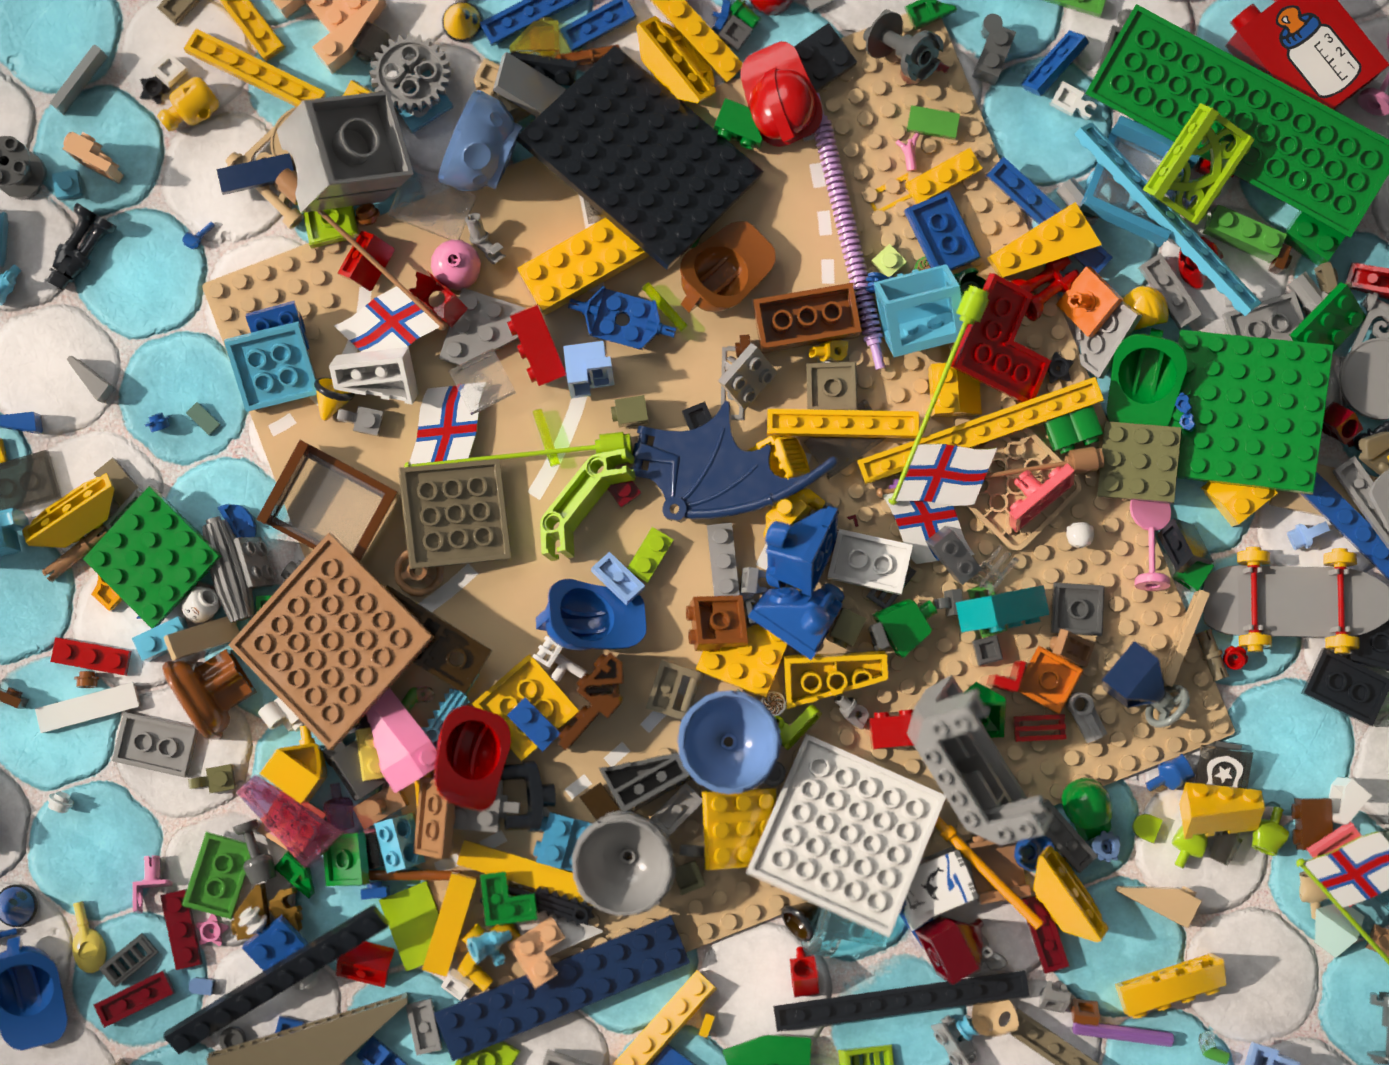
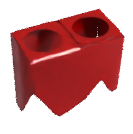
[408,271,468,328]

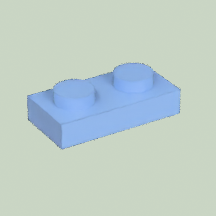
[591,552,645,605]

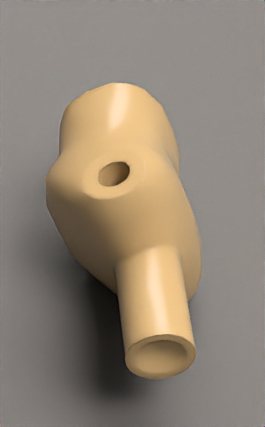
[1299,871,1329,919]

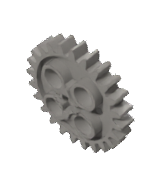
[369,34,451,114]

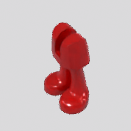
[1011,256,1080,321]

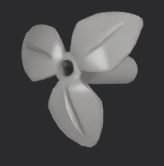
[970,934,1008,975]

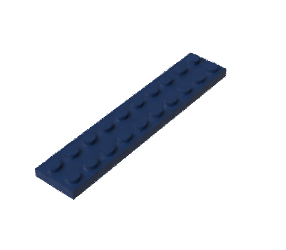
[434,915,690,1062]

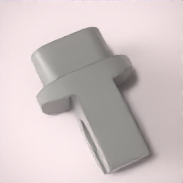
[834,694,869,730]

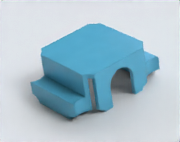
[0,508,29,557]

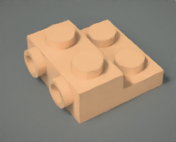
[63,132,124,184]

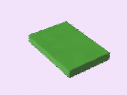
[182,831,251,919]

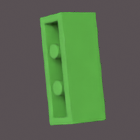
[1202,204,1287,263]

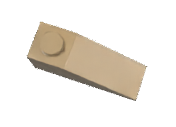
[1115,886,1201,928]

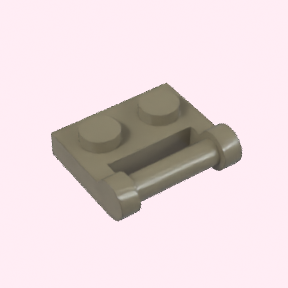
[646,660,704,720]

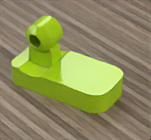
[774,704,822,750]

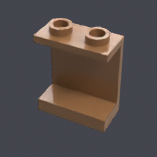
[966,835,1031,904]

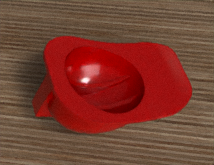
[740,41,823,147]
[435,705,511,811]

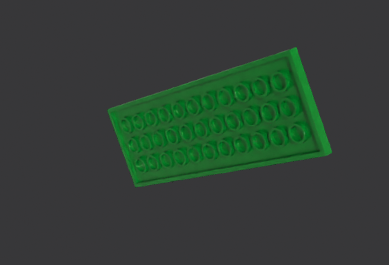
[1085,4,1389,238]

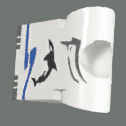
[904,850,979,931]

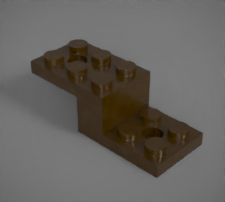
[386,585,493,694]

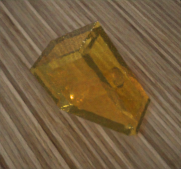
[510,17,561,57]

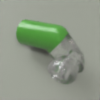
[401,686,435,712]
[1198,1031,1230,1065]

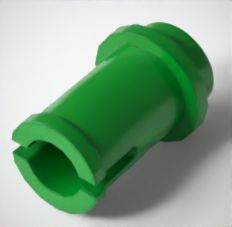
[730,0,761,29]

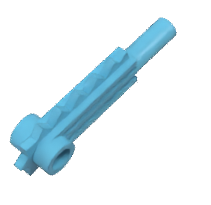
[421,674,480,749]

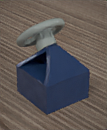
[1102,641,1190,728]

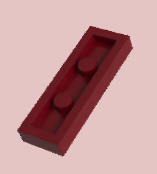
[160,889,203,970]
[1021,894,1069,974]
[93,970,176,1028]

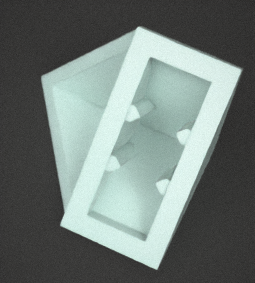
[1314,904,1365,958]

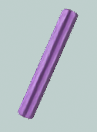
[1072,1023,1174,1047]

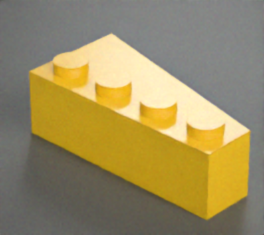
[987,202,1102,278]
[784,651,888,709]

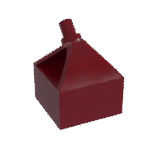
[915,916,984,984]

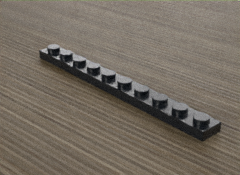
[163,904,389,1055]
[773,970,1030,1032]

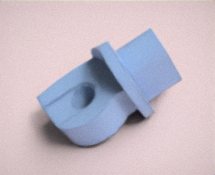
[1287,521,1330,550]

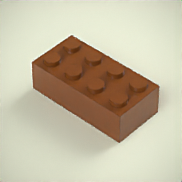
[753,282,862,353]

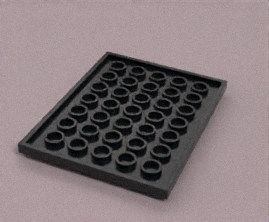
[516,45,764,270]

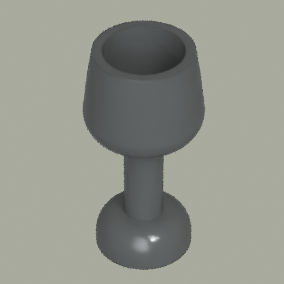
[232,819,276,885]

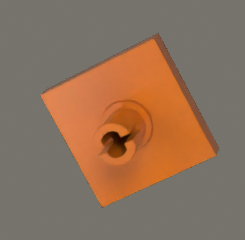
[1056,266,1123,337]

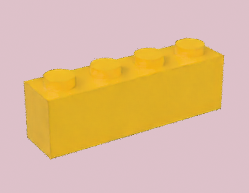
[1115,953,1226,1019]

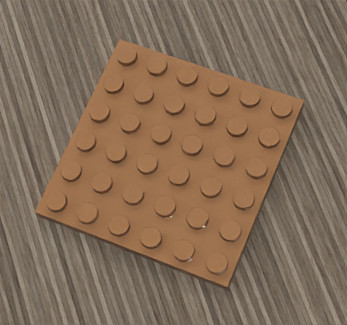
[229,533,435,750]

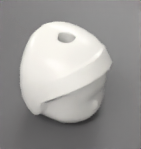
[1066,522,1094,548]

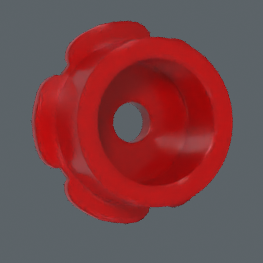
[1223,646,1248,670]

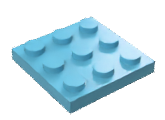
[224,321,317,412]

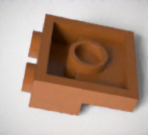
[686,595,748,651]

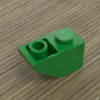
[714,98,762,150]

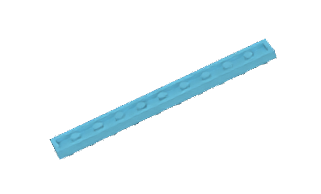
[1074,122,1261,316]

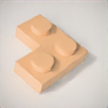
[508,916,565,989]

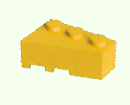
[1179,782,1265,839]

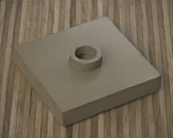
[806,362,858,410]

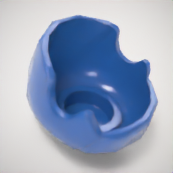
[1014,835,1055,872]

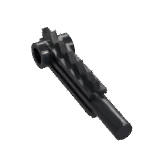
[508,884,595,926]

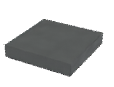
[1051,582,1105,636]

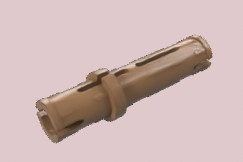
[42,524,109,583]

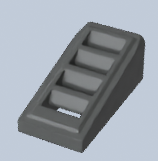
[99,933,158,988]

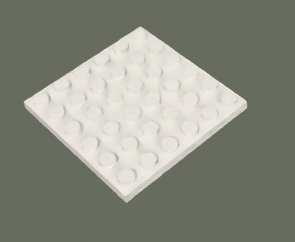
[746,734,946,937]

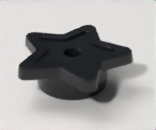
[140,75,171,105]
[1047,352,1074,384]

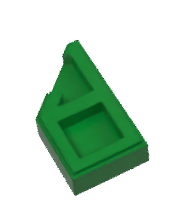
[905,0,957,30]
[275,848,315,899]

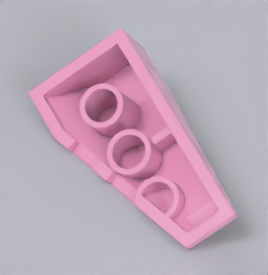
[366,688,437,793]

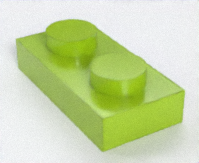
[627,527,674,583]

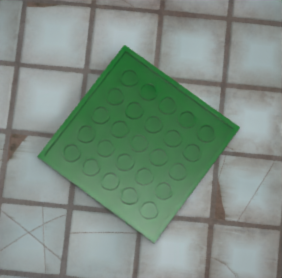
[1168,330,1334,495]

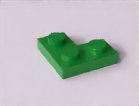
[480,871,537,926]

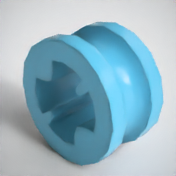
[956,1015,979,1041]

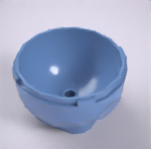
[438,90,522,191]
[678,690,781,794]

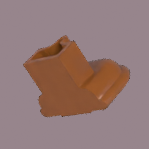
[162,649,257,740]

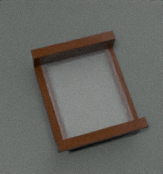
[256,440,398,561]

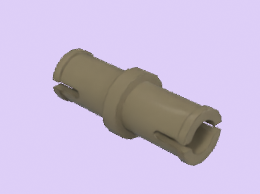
[1196,629,1229,681]

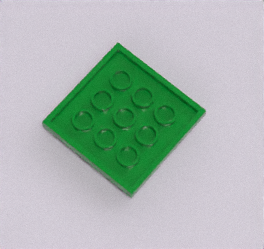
[83,486,222,629]

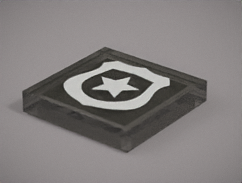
[1195,745,1253,789]

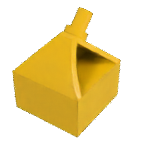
[259,726,327,804]

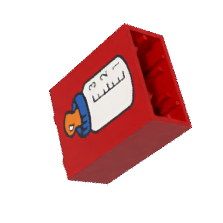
[1225,0,1389,110]

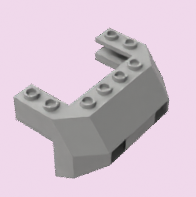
[907,675,1054,845]

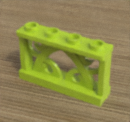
[1143,103,1254,225]

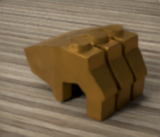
[269,887,303,932]

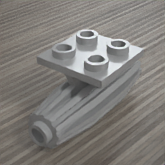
[202,516,275,623]

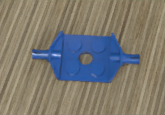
[568,286,677,350]

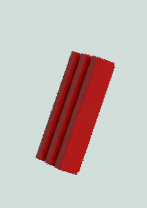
[1013,714,1067,742]

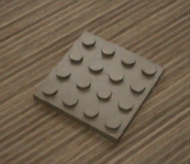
[398,459,511,569]

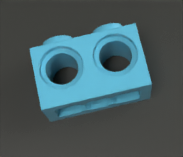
[374,813,425,873]

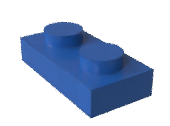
[507,697,560,752]

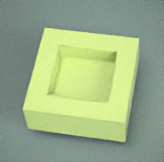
[871,244,907,277]

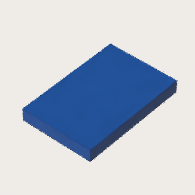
[904,191,981,271]

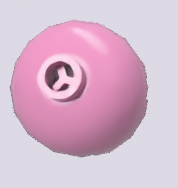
[431,239,481,291]

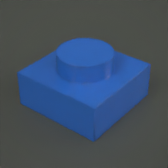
[360,881,390,900]

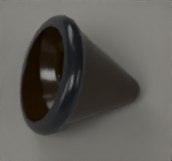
[781,902,822,942]

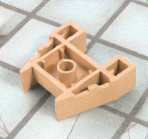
[271,0,387,74]

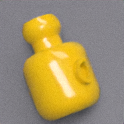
[157,77,219,132]

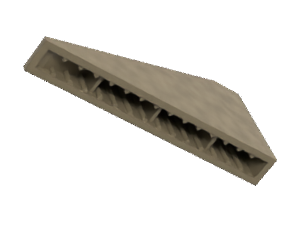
[206,992,408,1065]

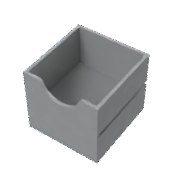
[277,91,414,213]

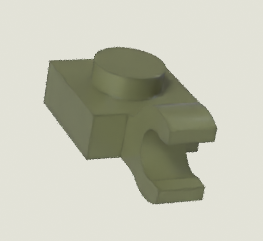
[188,764,236,793]

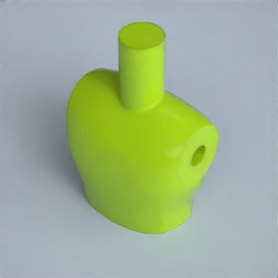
[1252,806,1289,856]
[1171,825,1209,869]

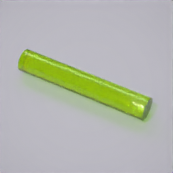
[642,282,688,332]
[533,409,560,467]

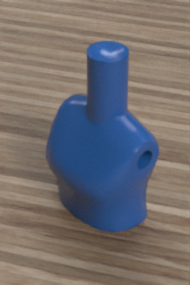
[1145,754,1195,792]

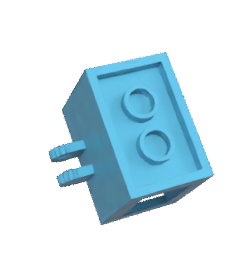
[874,264,963,357]

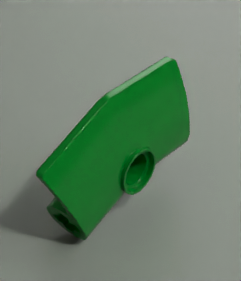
[723,1035,811,1065]

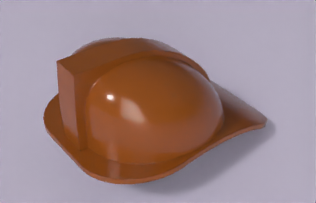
[680,221,776,313]

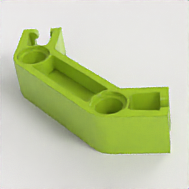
[540,449,635,561]

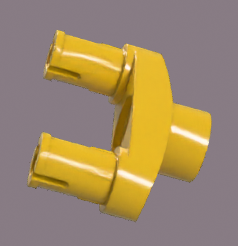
[457,923,521,991]

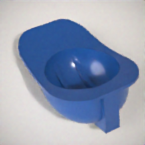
[536,579,646,651]
[0,936,67,1051]

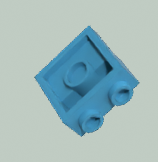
[533,812,593,871]

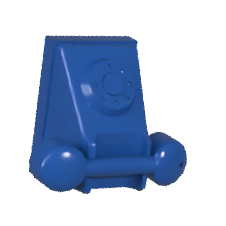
[765,506,838,596]
[748,583,845,660]

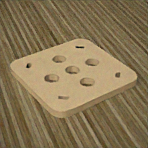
[966,428,1082,551]

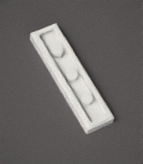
[35,682,141,733]

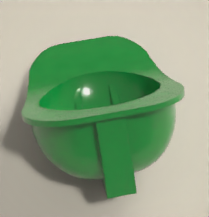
[1107,328,1187,426]

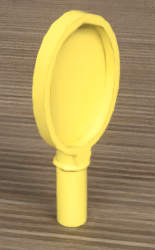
[72,901,107,973]

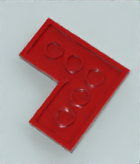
[951,273,1051,403]

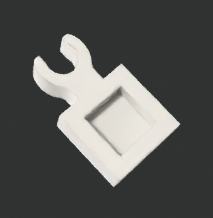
[1050,81,1097,120]

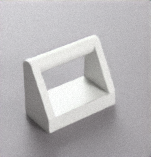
[1329,777,1372,825]

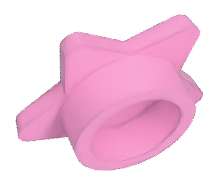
[196,914,229,946]

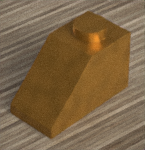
[231,883,271,941]

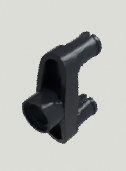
[501,761,556,832]

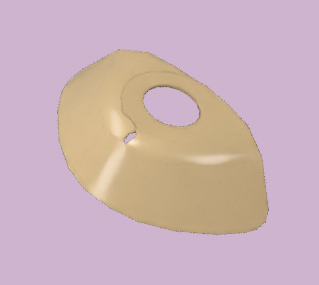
[972,999,1019,1037]

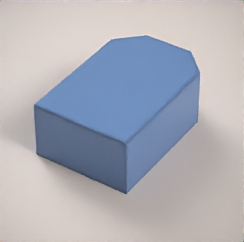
[189,977,215,996]

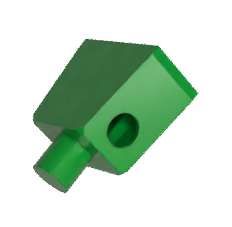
[872,599,938,658]

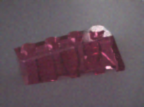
[236,775,344,868]

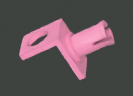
[133,855,173,914]

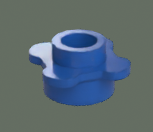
[144,412,170,432]

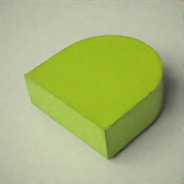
[1132,814,1163,844]

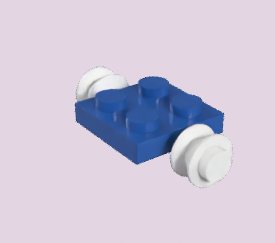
[239,907,320,990]

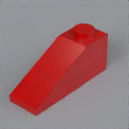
[1346,262,1389,300]

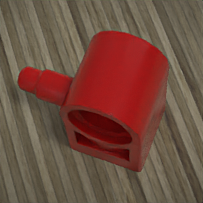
[789,946,820,998]

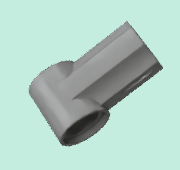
[1056,177,1098,226]
[1287,271,1328,317]
[1066,692,1107,743]

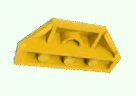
[637,16,716,103]
[22,473,114,548]
[1033,845,1109,943]

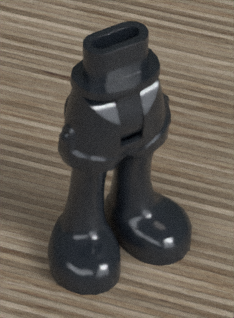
[46,203,117,291]

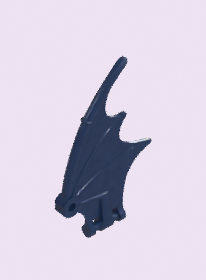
[629,401,838,523]

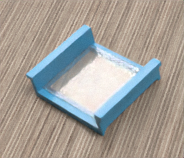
[1079,115,1200,248]

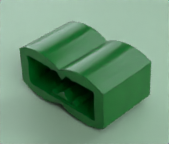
[1043,405,1103,454]

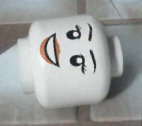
[181,586,219,623]

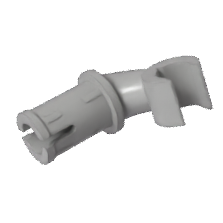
[465,213,506,264]

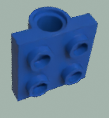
[245,300,310,350]

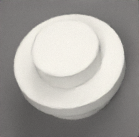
[48,791,74,813]

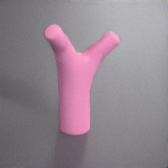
[896,133,919,171]

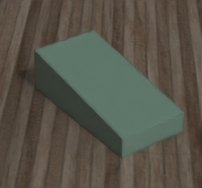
[186,402,220,436]

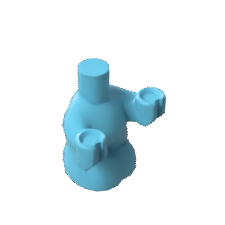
[0,264,22,306]
[467,930,512,966]

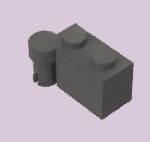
[972,14,1016,86]

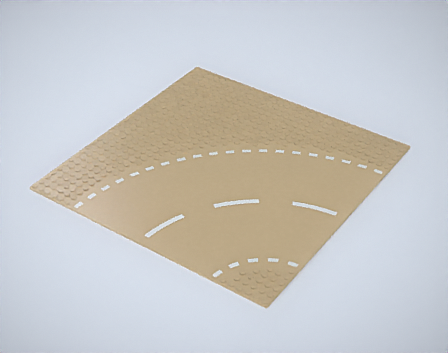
[202,13,1235,997]

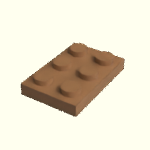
[413,777,455,859]

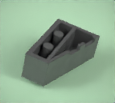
[599,753,692,812]

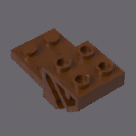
[558,652,624,750]

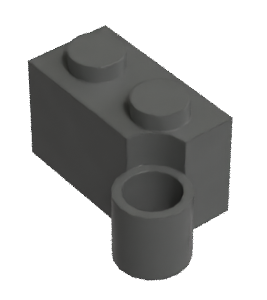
[322,740,385,801]

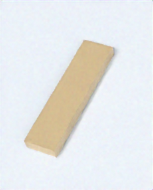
[1162,590,1210,687]

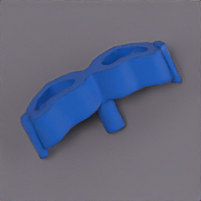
[712,0,731,35]
[1175,393,1196,432]

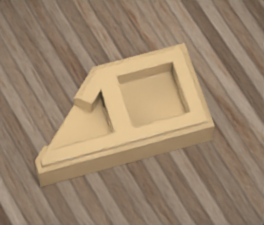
[473,58,500,97]

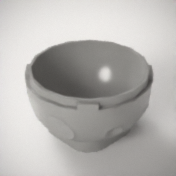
[572,811,676,916]

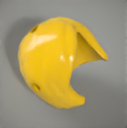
[1123,286,1169,331]

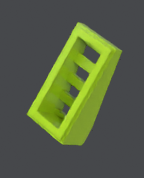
[838,1044,894,1065]

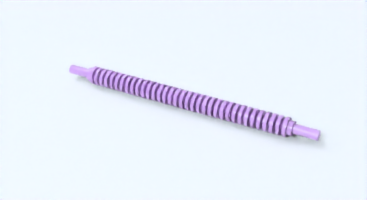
[814,93,885,370]

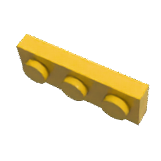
[905,148,983,204]

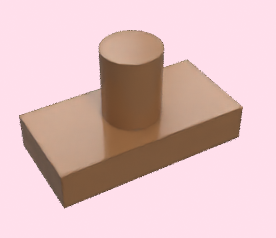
[1050,629,1095,668]
[352,786,409,830]

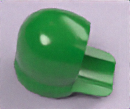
[1061,777,1112,841]

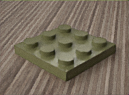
[1097,421,1182,503]

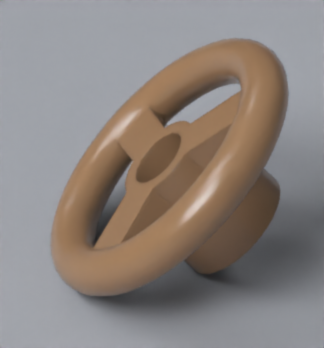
[394,550,444,597]

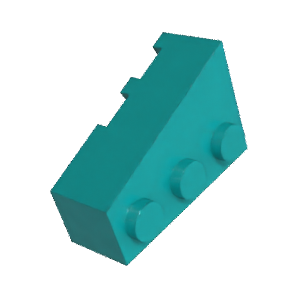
[955,585,1050,632]

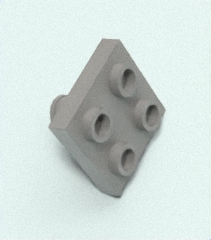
[718,343,778,410]

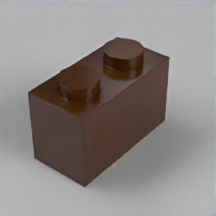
[1291,798,1333,850]

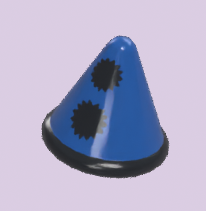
[0,884,38,927]

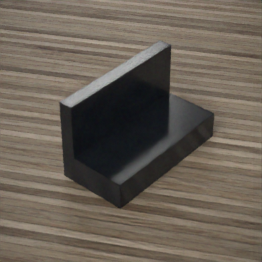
[1157,518,1214,573]

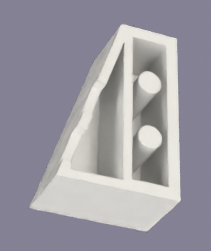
[329,347,419,405]

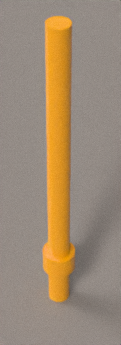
[934,816,1044,930]

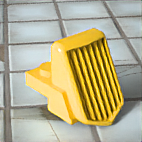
[747,435,810,478]

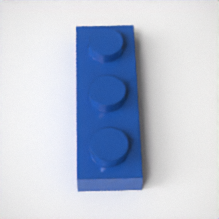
[559,0,636,52]
[1021,30,1089,96]

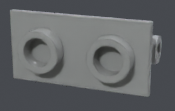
[931,1015,978,1065]

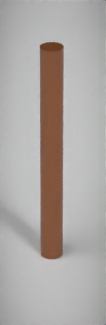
[368,870,462,881]

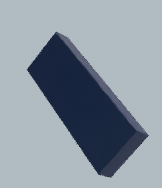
[216,153,294,195]

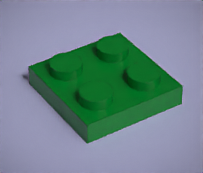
[321,832,369,886]

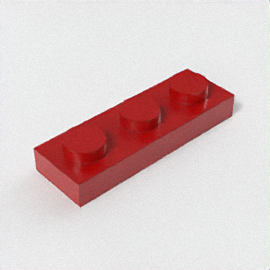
[50,637,132,676]

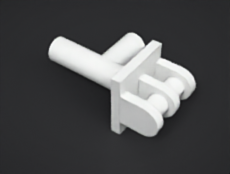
[532,636,587,683]

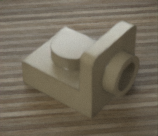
[1314,261,1352,294]

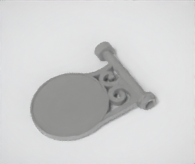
[1339,292,1389,420]

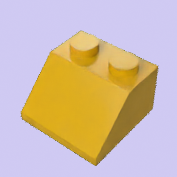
[928,363,982,418]
[1201,482,1278,527]

